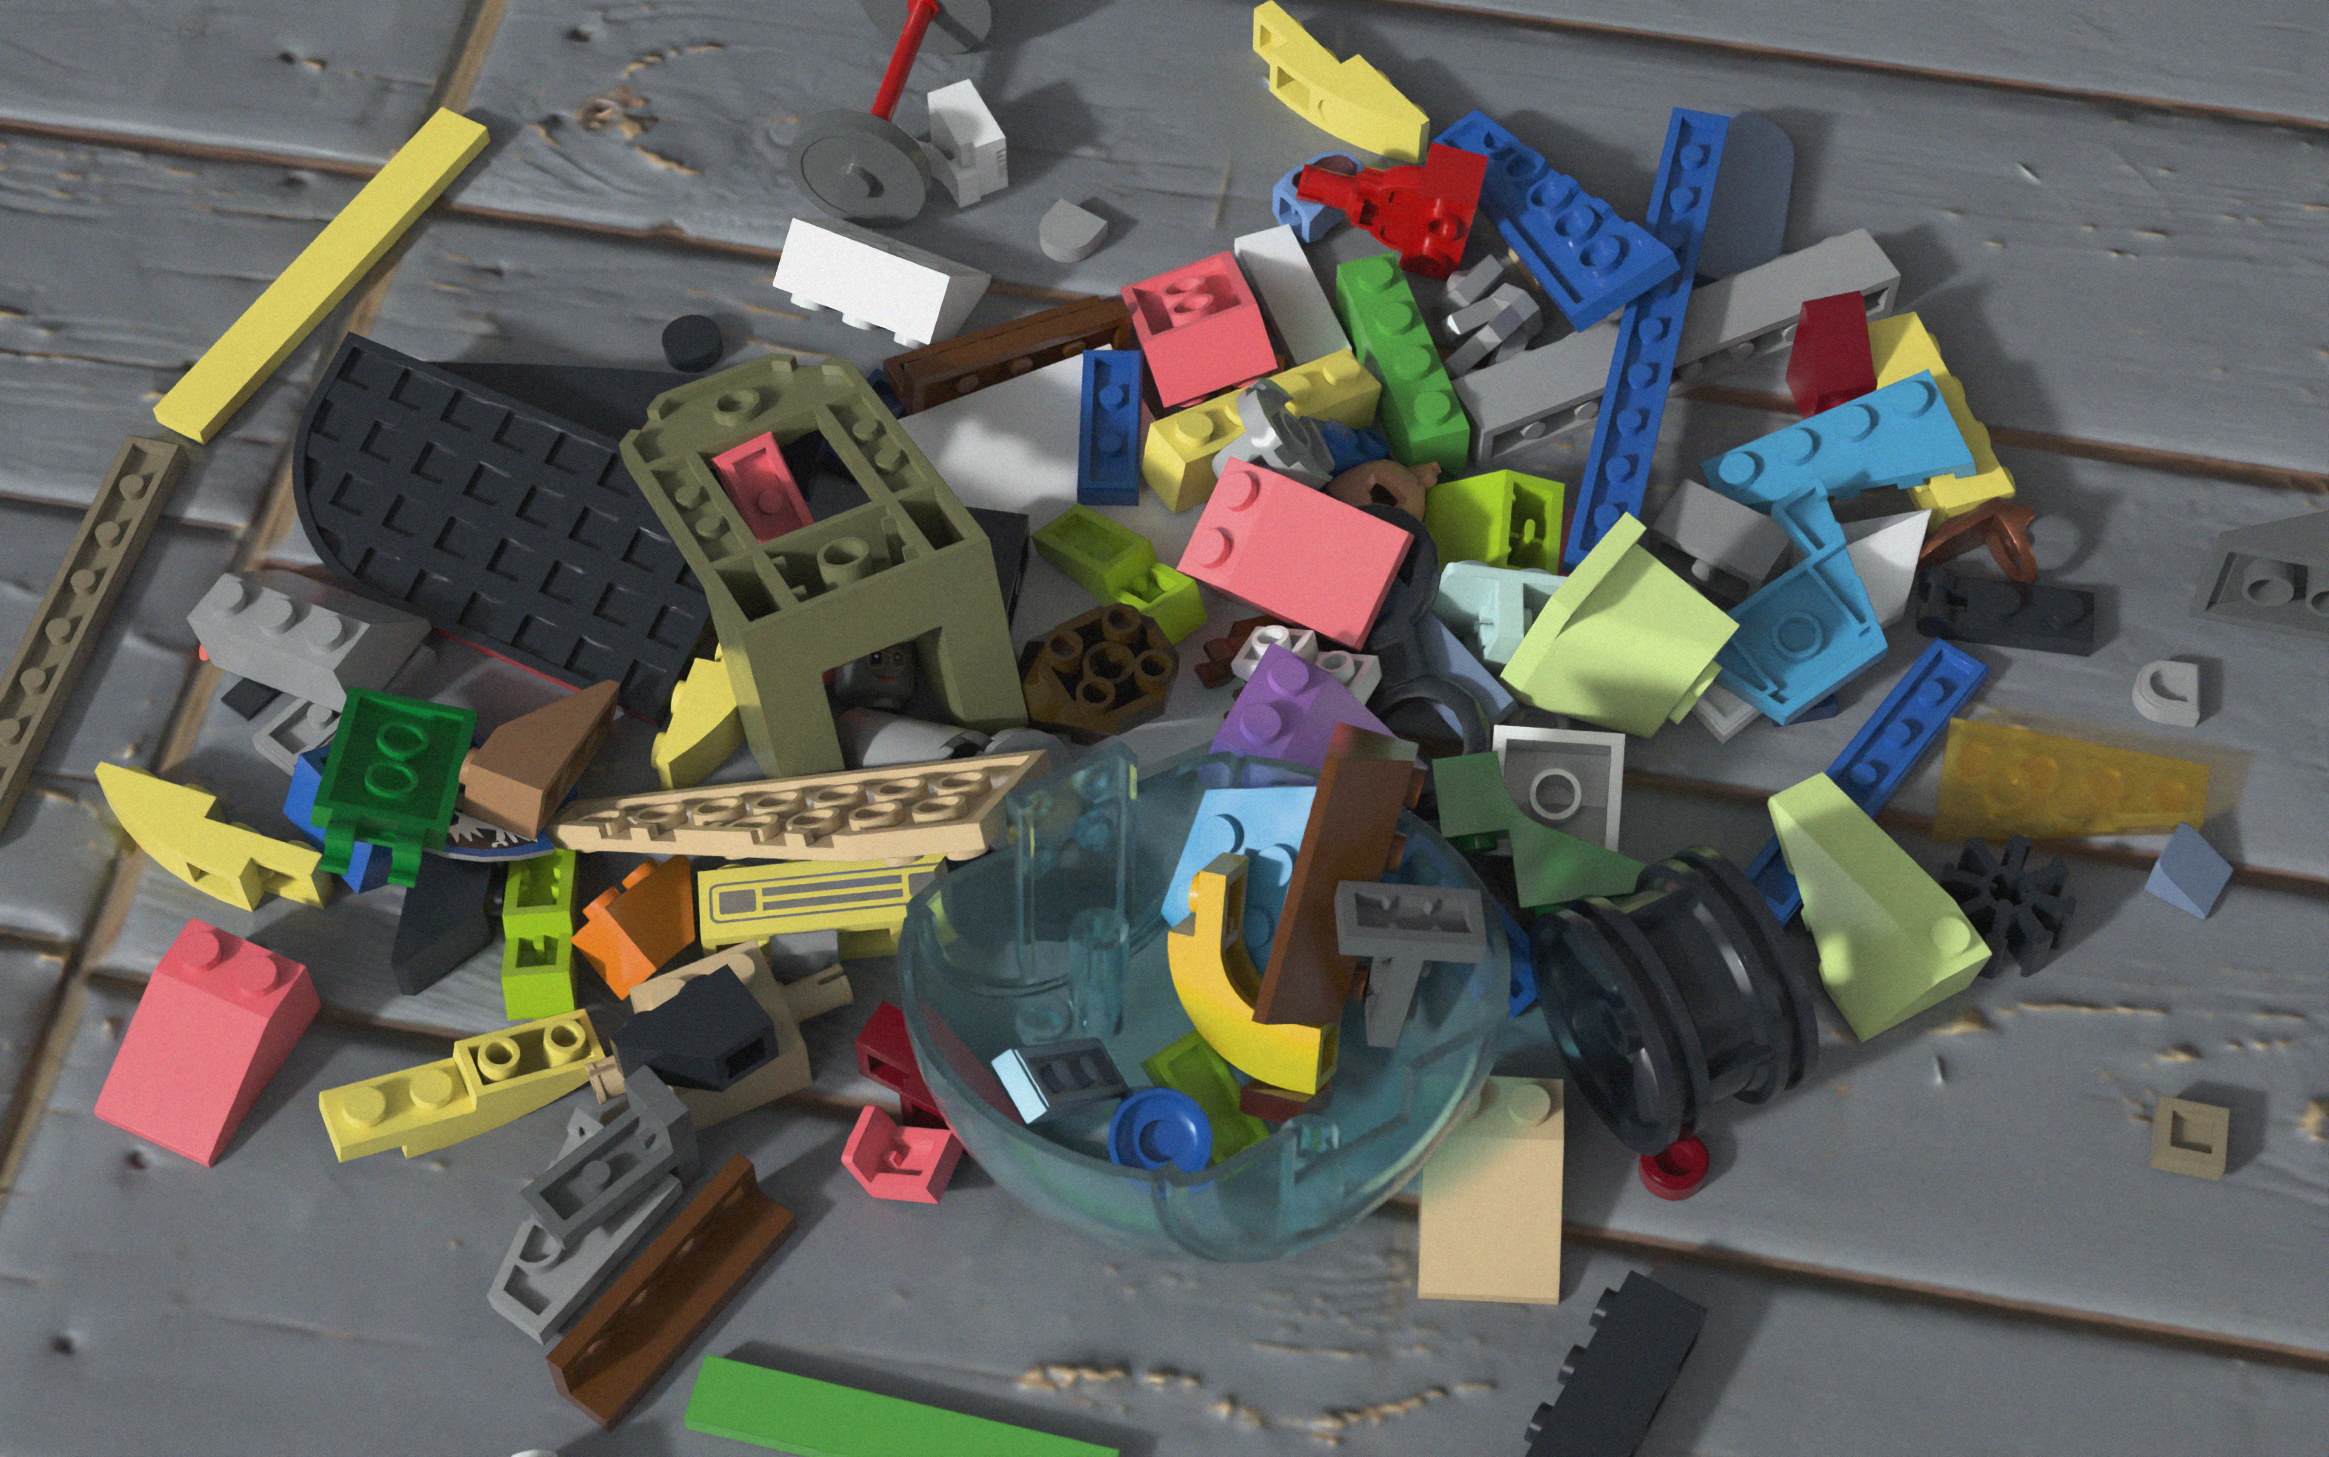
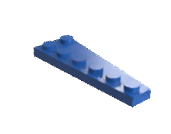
[1429,109,1681,333]

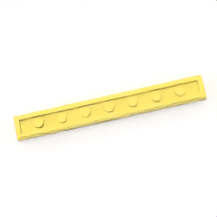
[153,107,490,446]

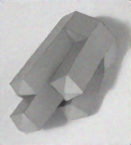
[1441,283,1543,381]

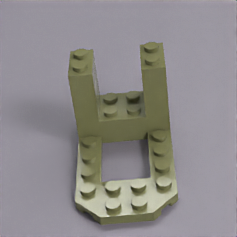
[619,353,1029,780]

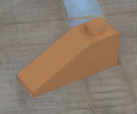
[459,679,621,841]

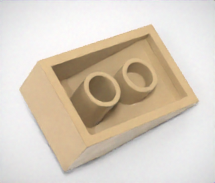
[1418,1073,1564,1305]

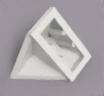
[1789,508,1932,629]

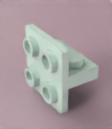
[1430,560,1568,681]

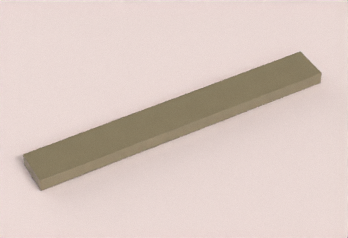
[0,434,188,835]

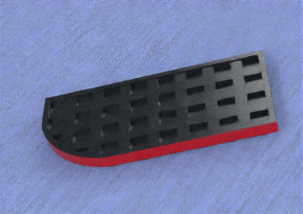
[292,331,730,729]

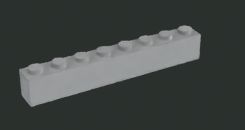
[1450,227,1901,470]

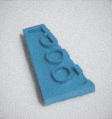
[1700,369,1977,514]

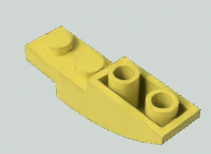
[1253,0,1430,164]
[651,643,746,791]
[94,761,335,912]
[319,1008,606,1163]

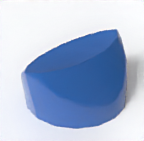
[1107,1085,1213,1200]

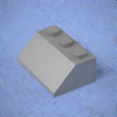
[187,569,432,713]

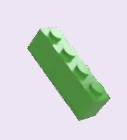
[1335,252,1470,476]

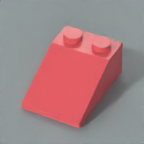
[1120,249,1278,408]
[1176,456,1415,652]
[93,917,322,1168]

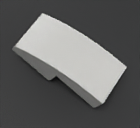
[1231,625,1382,705]

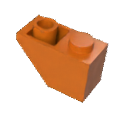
[570,854,695,1001]

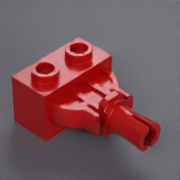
[1296,142,1488,282]

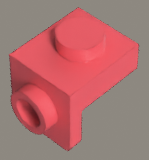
[841,1105,965,1204]

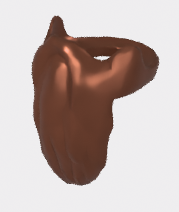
[1916,496,2038,585]

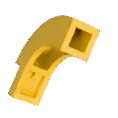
[1168,852,1342,1095]

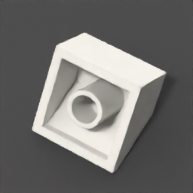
[1485,725,1625,857]

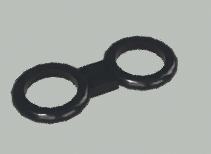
[1332,503,1492,824]

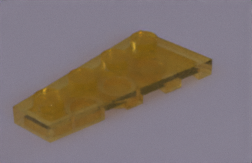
[1930,717,2210,842]

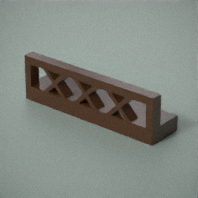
[883,295,1132,416]
[546,1152,798,1433]

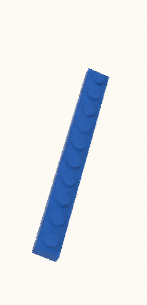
[1562,107,1730,573]

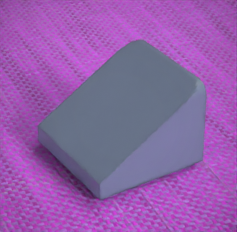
[2144,821,2234,921]

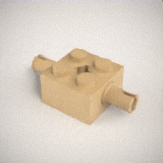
[585,938,854,1132]

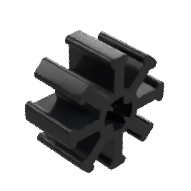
[1939,834,2076,979]

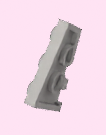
[487,1107,683,1346]

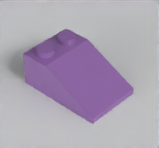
[1199,641,1429,829]

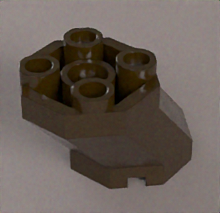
[1017,603,1179,747]

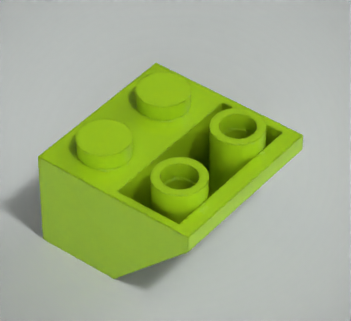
[1423,469,1565,576]

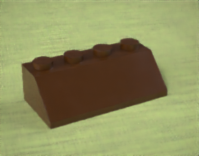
[1251,721,1427,1025]

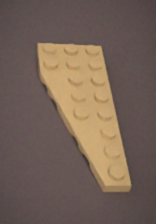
[544,749,1053,867]

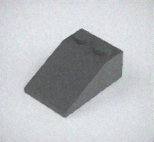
[2189,510,2329,642]

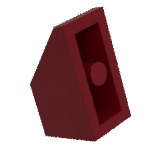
[1785,290,1876,420]

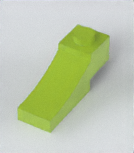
[1031,503,1209,647]
[501,849,581,1021]

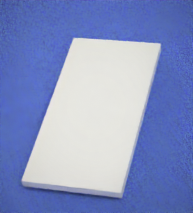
[897,344,1264,800]

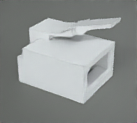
[897,79,1008,208]

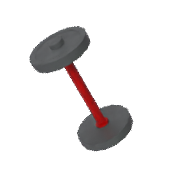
[787,0,998,229]

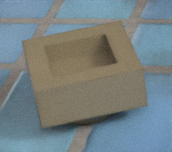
[2149,1095,2230,1181]

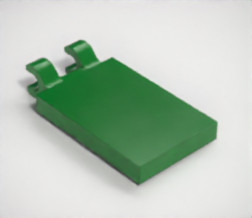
[310,686,479,888]

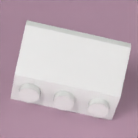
[773,218,992,349]

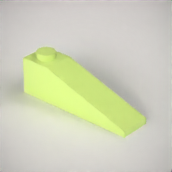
[1767,772,1993,1043]

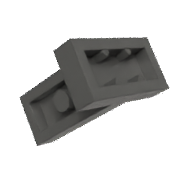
[1334,880,1487,1048]
[519,1064,704,1251]

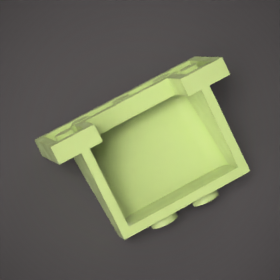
[1497,511,1740,740]

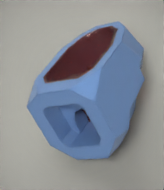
[1272,150,1366,245]

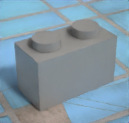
[1647,478,1793,608]

